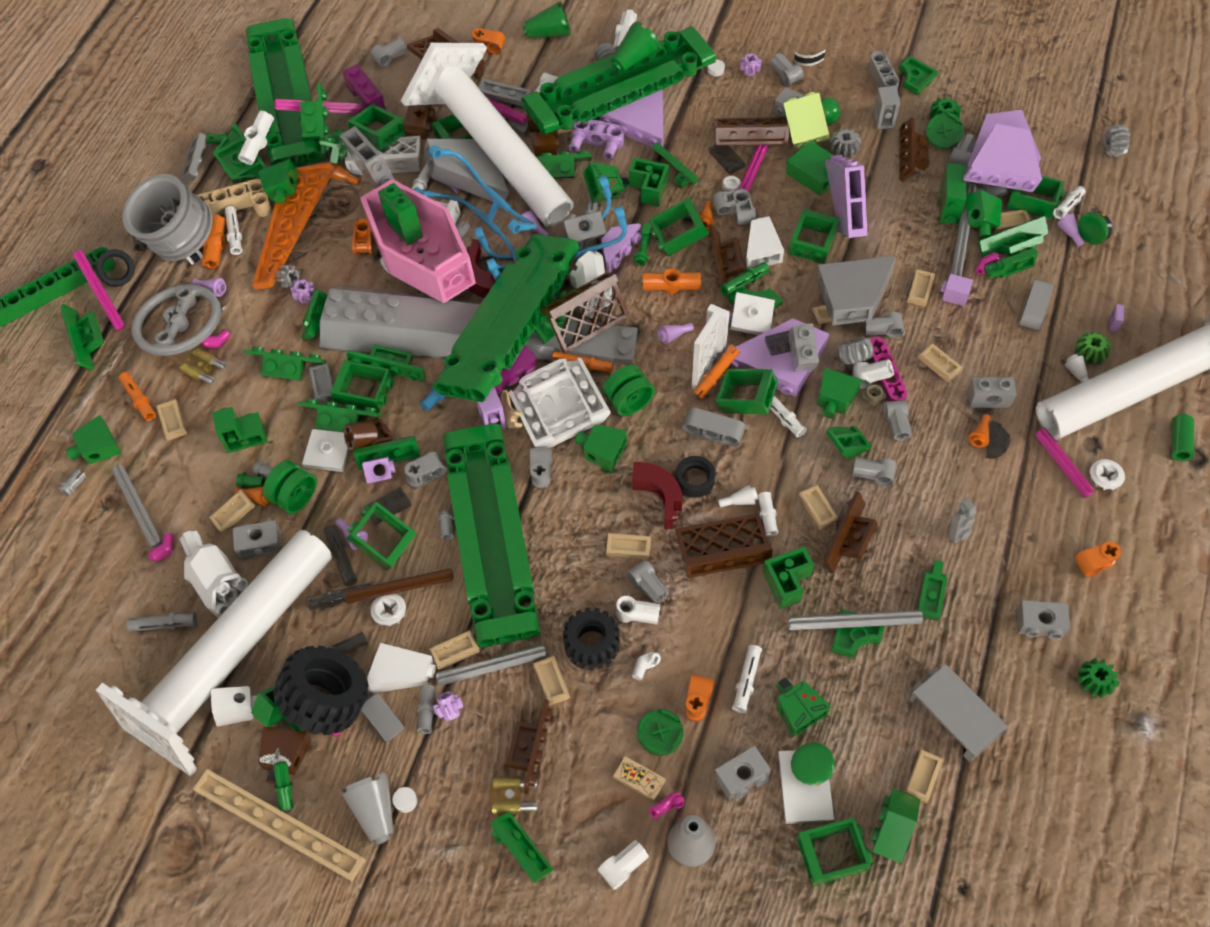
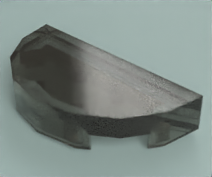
[985,420,1011,459]

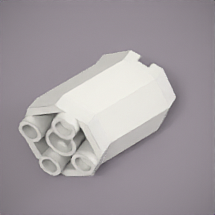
[570,251,612,319]
[184,544,248,618]

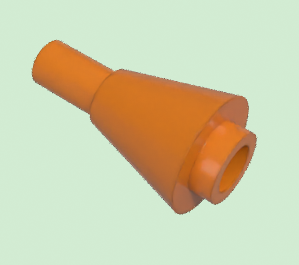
[330,163,361,186]
[699,201,714,230]
[968,414,991,448]
[234,487,270,507]

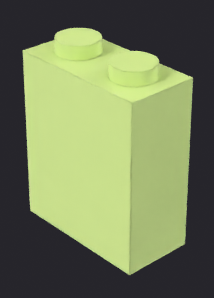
[783,92,830,149]

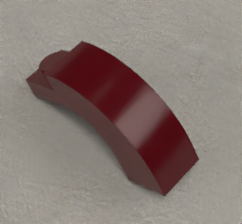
[467,239,496,298]
[632,462,682,530]

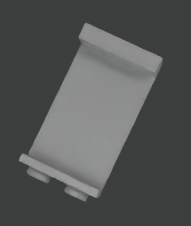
[909,664,1008,762]

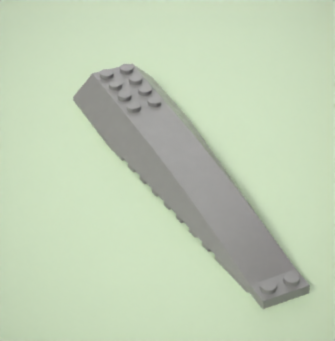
[320,285,638,365]

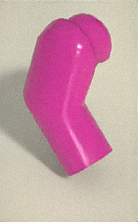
[975,252,1002,275]
[201,329,231,348]
[148,533,174,562]
[649,792,685,819]

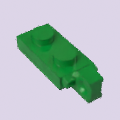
[984,248,1038,279]
[301,289,327,341]
[917,560,948,621]

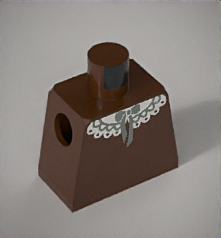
[258,726,311,785]

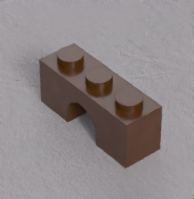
[527,113,559,156]

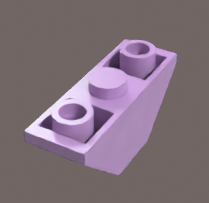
[601,223,642,273]

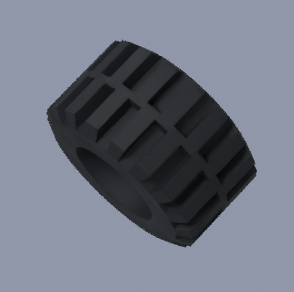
[563,607,620,670]

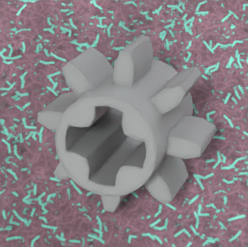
[276,265,300,288]

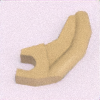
[500,390,522,429]

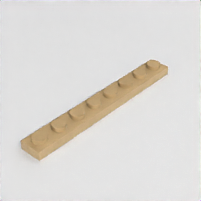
[193,769,366,882]

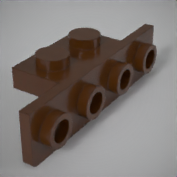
[899,117,929,182]
[708,224,745,288]
[824,492,877,573]
[506,699,553,795]

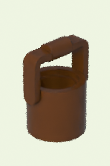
[344,419,393,451]

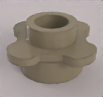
[861,385,886,406]

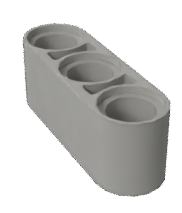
[868,51,899,90]
[1019,279,1054,331]
[682,408,745,447]

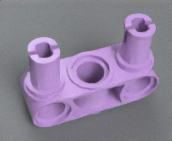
[569,120,624,161]

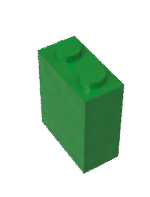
[786,140,833,196]
[939,163,966,224]

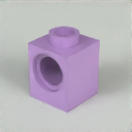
[362,456,396,484]

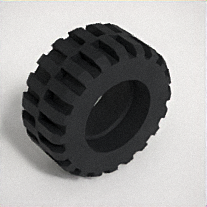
[273,646,369,735]

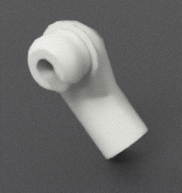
[632,652,661,680]

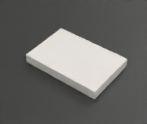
[778,750,834,824]

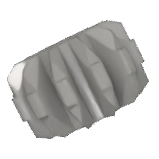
[1103,125,1131,157]
[829,127,861,158]
[838,337,873,364]

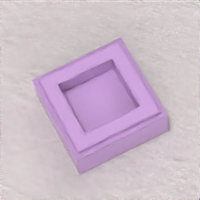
[1110,304,1124,333]

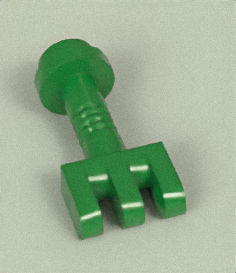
[633,223,651,266]

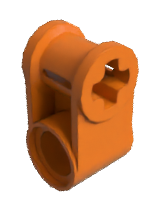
[471,28,505,54]
[352,218,374,255]
[1074,541,1121,577]
[685,674,715,722]

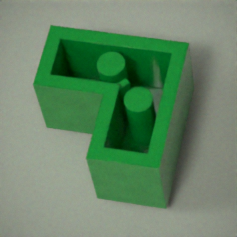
[629,158,669,207]
[212,407,268,454]
[762,546,814,609]
[251,685,306,732]
[870,788,921,863]

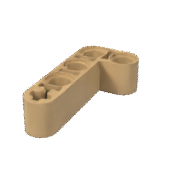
[197,179,272,217]

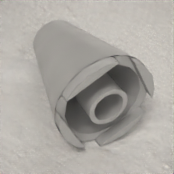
[341,773,394,845]
[667,815,716,867]

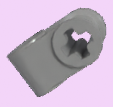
[530,448,552,488]
[404,452,447,488]

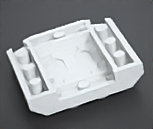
[508,358,610,448]

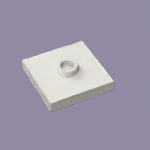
[730,292,775,335]
[302,429,349,472]

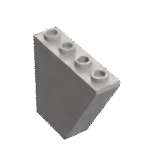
[340,126,395,189]
[424,139,509,202]
[817,256,895,325]

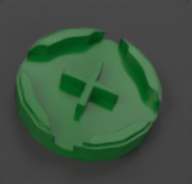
[926,112,963,149]
[637,709,684,756]

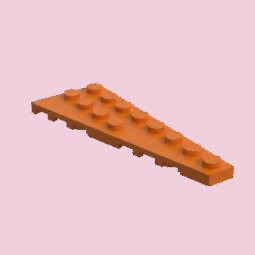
[252,162,335,290]

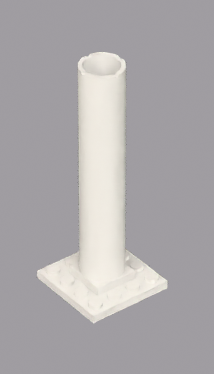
[401,43,574,227]
[1036,312,1210,440]
[96,530,332,777]

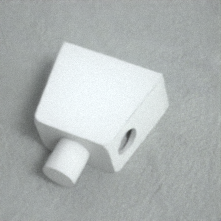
[211,686,257,726]

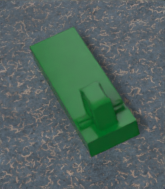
[652,142,699,188]
[354,436,420,470]
[490,812,553,883]

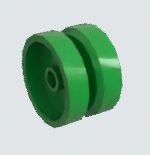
[602,364,655,416]
[263,460,317,515]

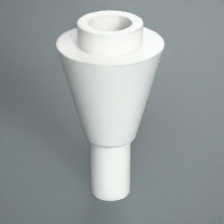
[1064,354,1089,383]
[718,484,758,508]

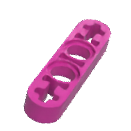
[870,337,907,402]

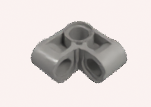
[712,189,756,225]

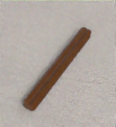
[345,569,454,604]

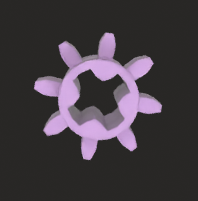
[740,54,761,76]
[290,279,315,304]
[433,692,464,721]

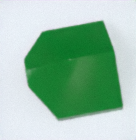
[826,426,872,460]

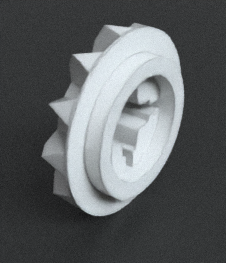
[1089,459,1125,491]
[371,594,407,627]

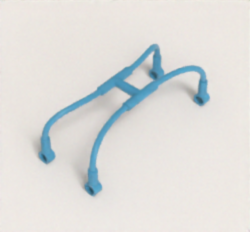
[413,145,537,274]
[474,175,627,280]

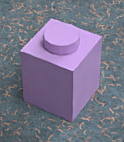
[940,274,973,306]

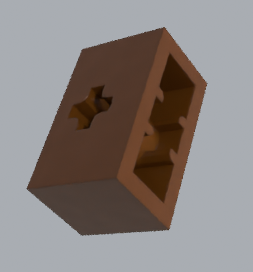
[403,105,435,140]

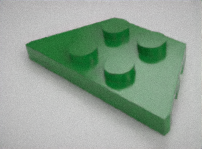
[213,124,267,183]

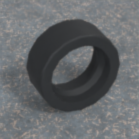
[96,249,135,287]
[676,456,715,497]

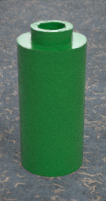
[1172,413,1195,461]

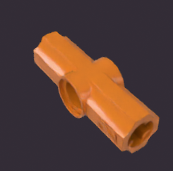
[202,215,226,269]
[643,269,701,294]

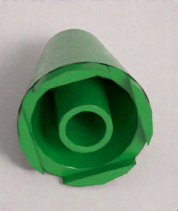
[522,1,571,38]
[611,22,659,72]

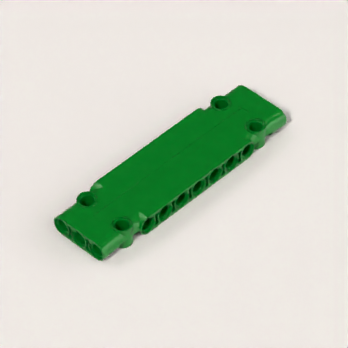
[245,18,323,167]
[521,26,716,135]
[433,234,580,402]
[443,424,541,647]

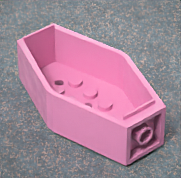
[360,179,476,303]

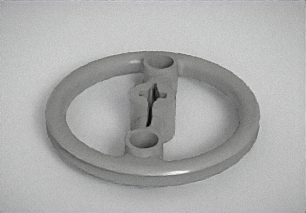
[131,284,221,356]

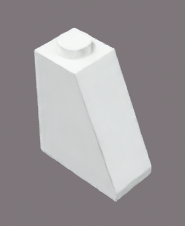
[745,216,784,269]
[367,643,436,693]

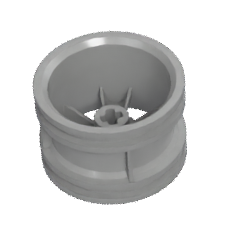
[122,174,213,261]

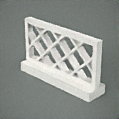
[345,136,421,176]
[692,304,729,390]

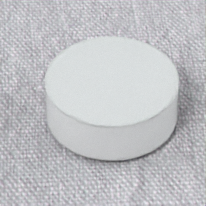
[707,59,725,76]
[722,176,741,192]
[392,787,417,813]

